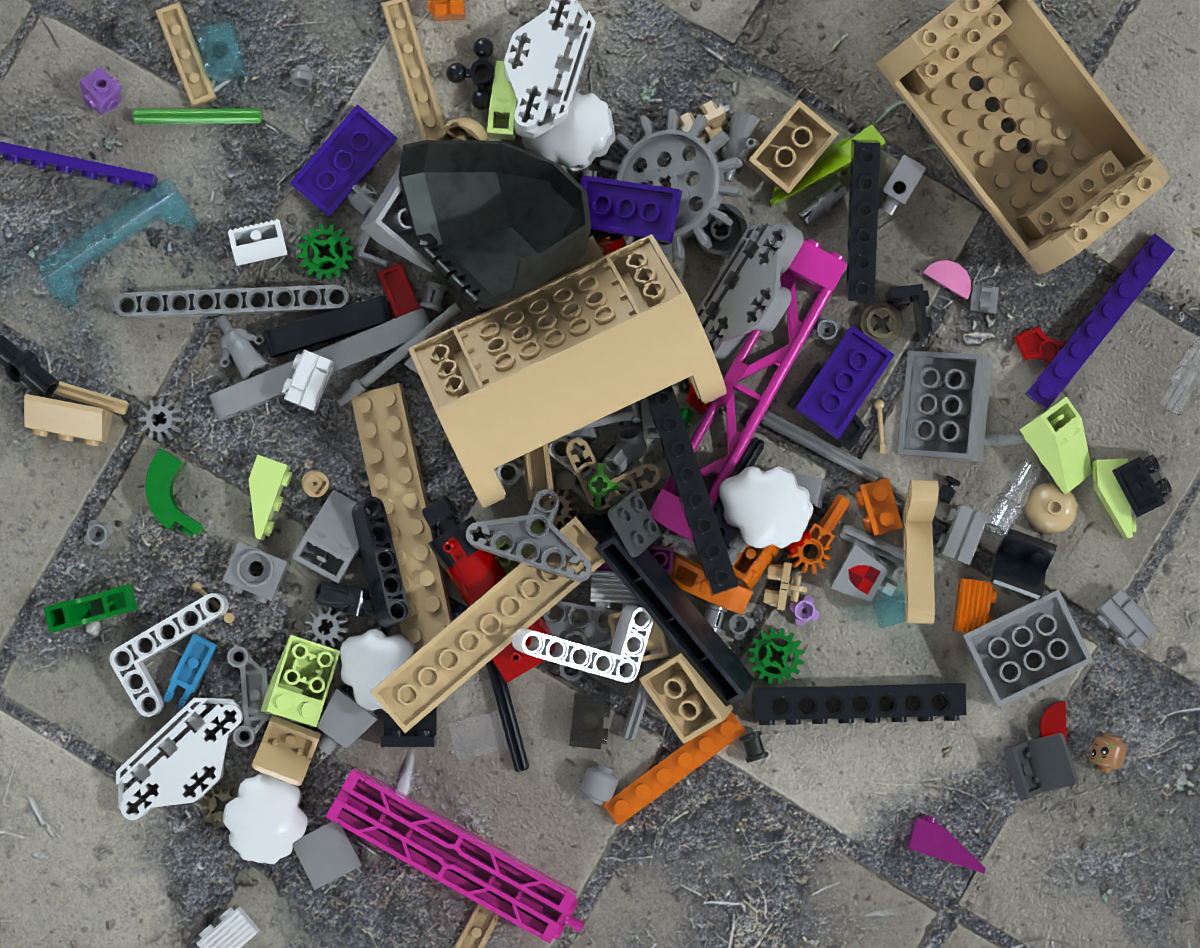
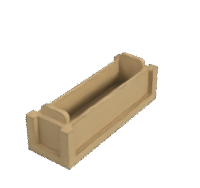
[523,444,554,501]

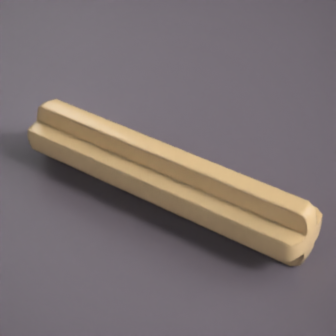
[53,381,129,415]

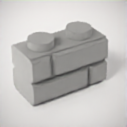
[936,504,989,566]
[1095,588,1158,649]

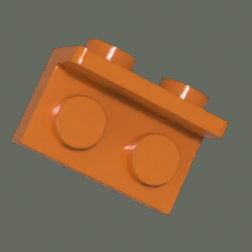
[855,478,903,536]

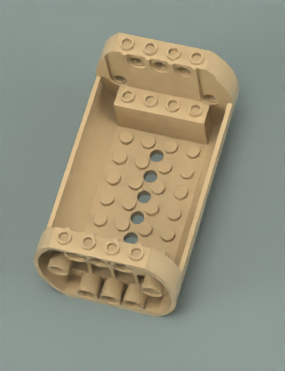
[875,0,1171,274]
[408,234,727,508]

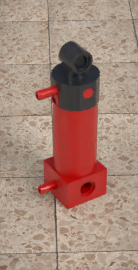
[422,496,555,683]

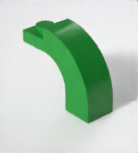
[145,448,207,537]

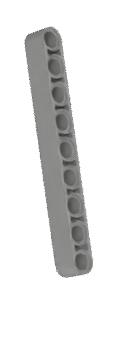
[114,285,350,319]
[209,308,430,421]

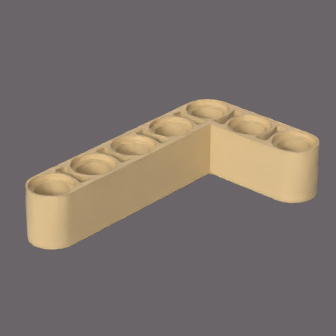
[903,479,939,624]

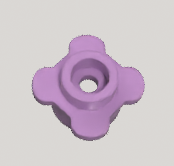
[789,596,820,626]

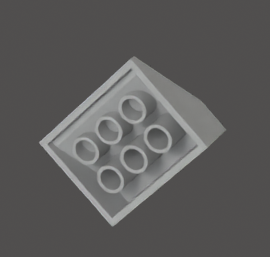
[360,166,435,272]
[897,350,993,463]
[963,590,1094,707]

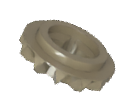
[861,302,903,344]
[201,784,238,827]

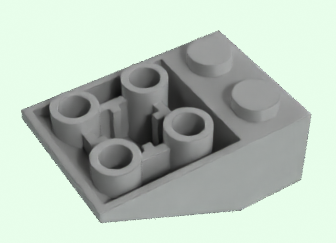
[292,490,370,584]

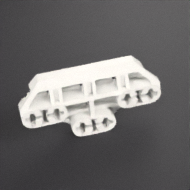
[504,0,596,139]
[116,697,244,820]

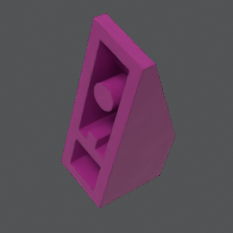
[905,814,986,874]

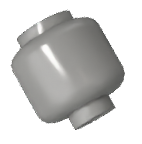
[580,763,618,805]

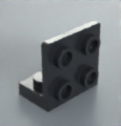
[886,284,932,342]
[1112,451,1173,517]
[991,527,1057,600]
[381,707,437,747]

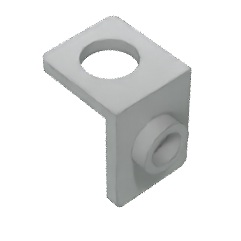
[358,231,390,268]

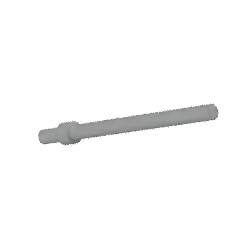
[336,302,463,407]

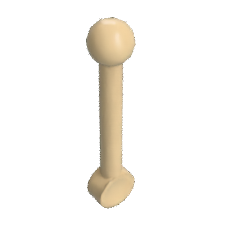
[874,399,885,454]
[192,582,235,623]

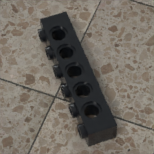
[846,140,881,301]

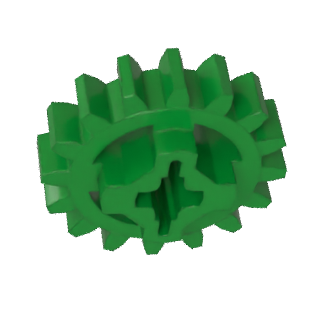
[297,224,355,281]
[747,628,805,685]

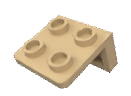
[252,715,321,786]

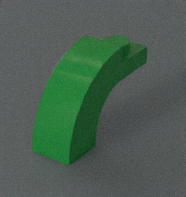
[43,584,138,633]

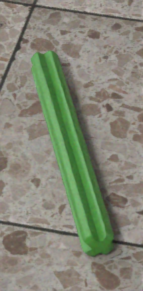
[133,108,262,124]

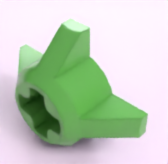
[588,463,620,508]

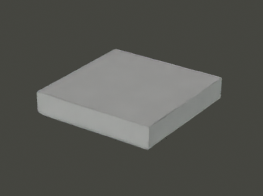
[293,821,363,890]

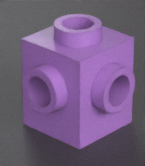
[80,67,122,115]

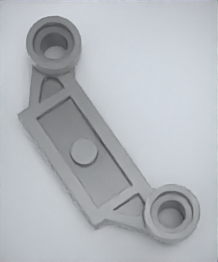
[227,646,271,747]

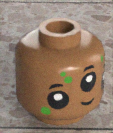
[1090,733,1127,774]

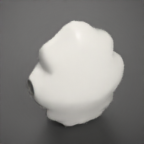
[522,91,616,171]
[719,466,814,548]
[340,629,417,713]
[223,773,307,864]

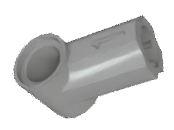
[602,424,648,476]

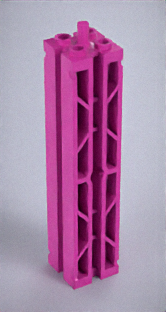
[325,767,585,944]

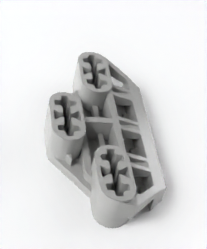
[696,221,803,361]

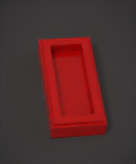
[377,262,420,318]

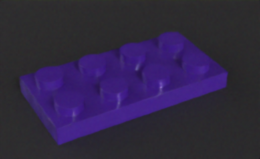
[290,104,398,218]
[580,175,683,243]
[794,325,895,440]

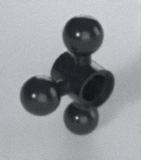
[446,38,494,110]

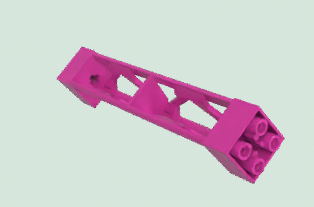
[650,238,848,544]

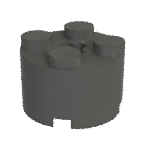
[694,203,747,260]

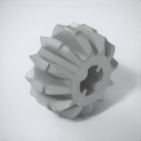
[138,397,184,442]
[304,605,349,648]

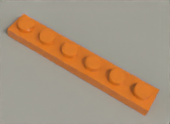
[603,711,746,825]

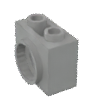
[222,542,290,604]

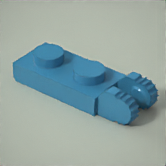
[163,633,218,710]

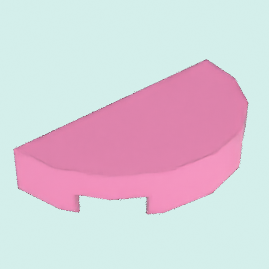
[922,260,971,300]

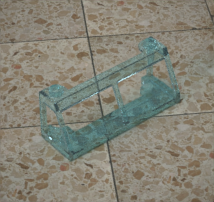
[39,179,199,309]

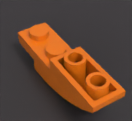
[657,544,754,615]

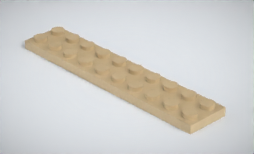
[351,383,453,650]
[370,517,605,733]

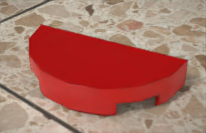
[1039,701,1067,743]

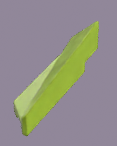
[769,125,886,208]

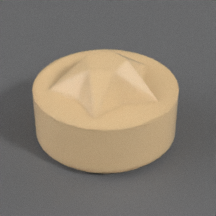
[301,470,329,497]

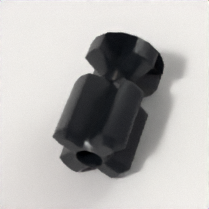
[938,475,961,504]

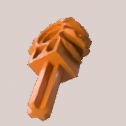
[787,494,850,574]

